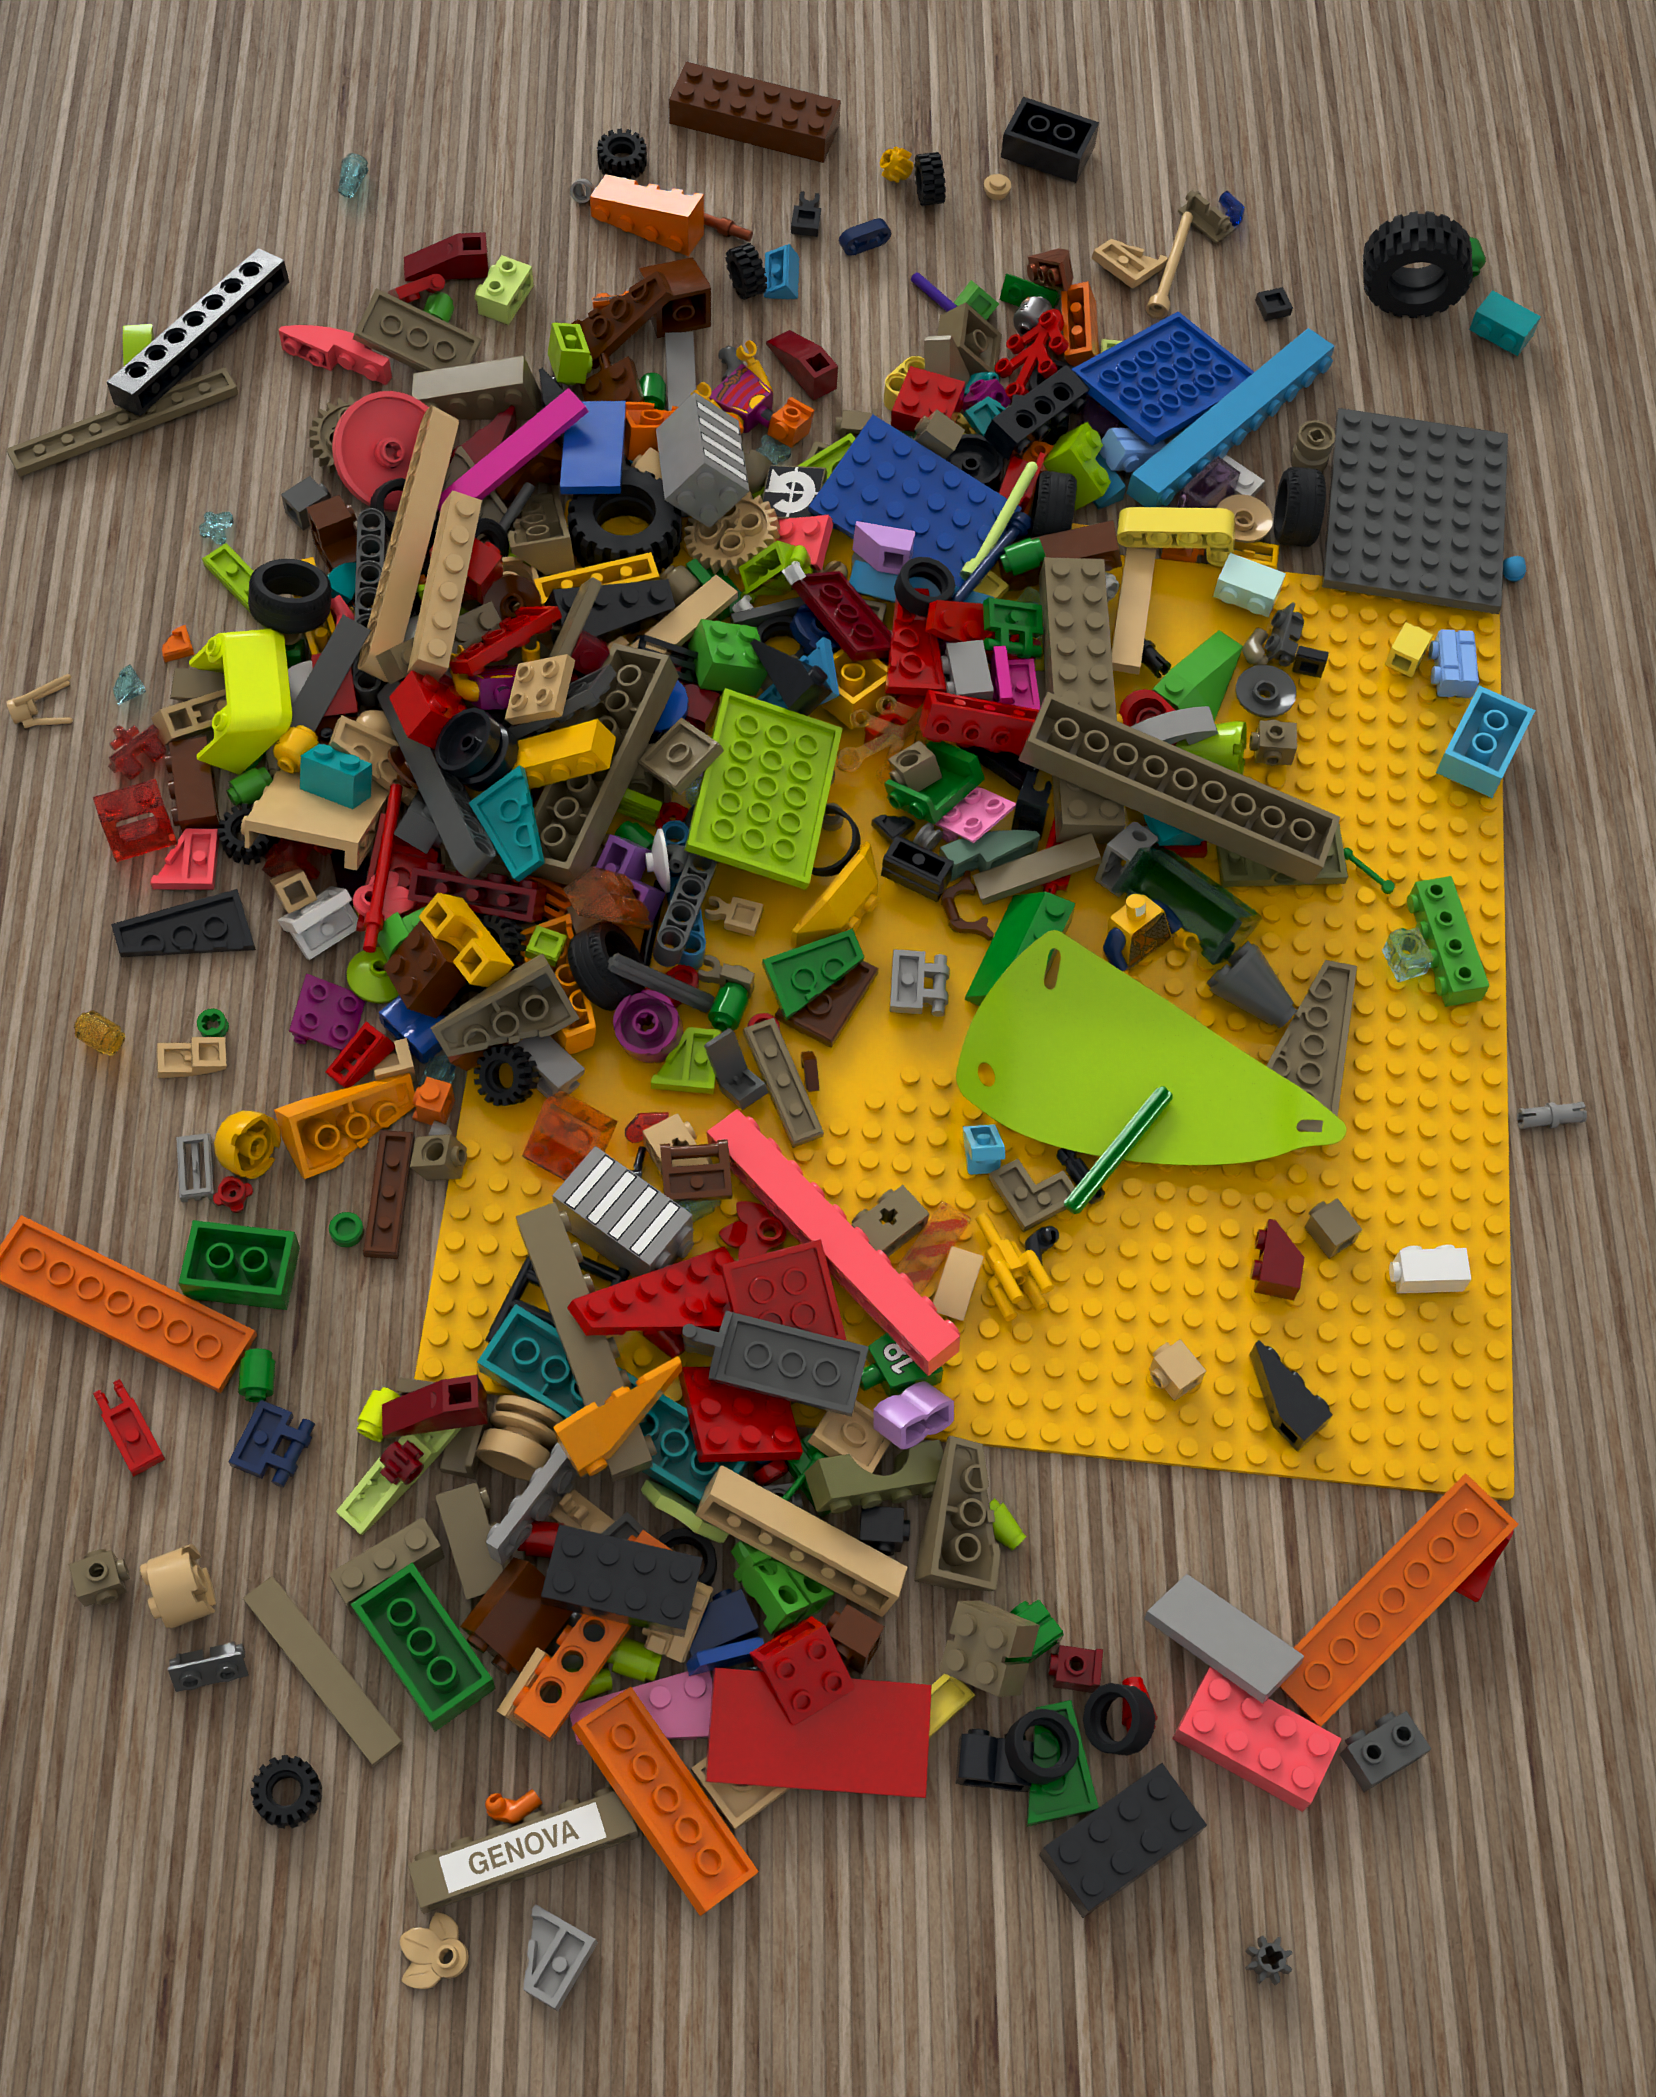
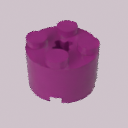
[613,990,683,1063]

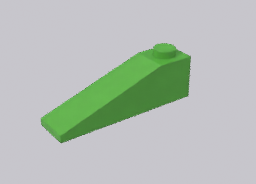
[1152,630,1243,722]

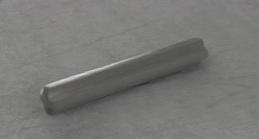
[608,953,714,1013]

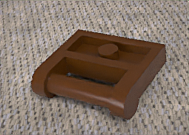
[660,1139,733,1203]

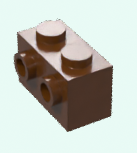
[826,1604,885,1675]

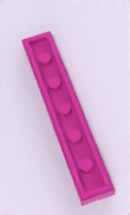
[437,388,589,512]

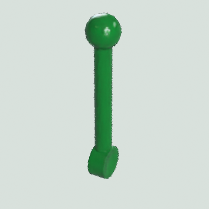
[1344,848,1395,894]
[780,1451,825,1501]

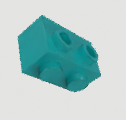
[1469,290,1541,356]
[300,744,372,809]

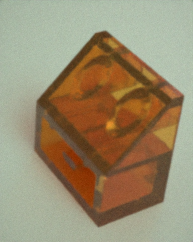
[563,866,653,930]
[522,1090,618,1180]

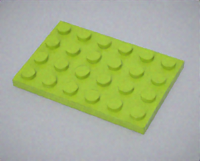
[684,688,843,890]

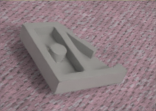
[523,1904,598,2011]

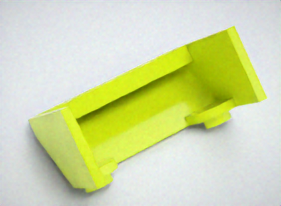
[189,629,292,775]

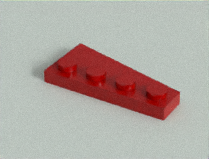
[449,606,562,677]

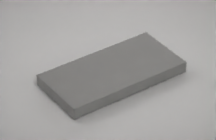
[1145,1574,1304,1704]

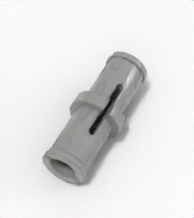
[1517,1102,1587,1129]

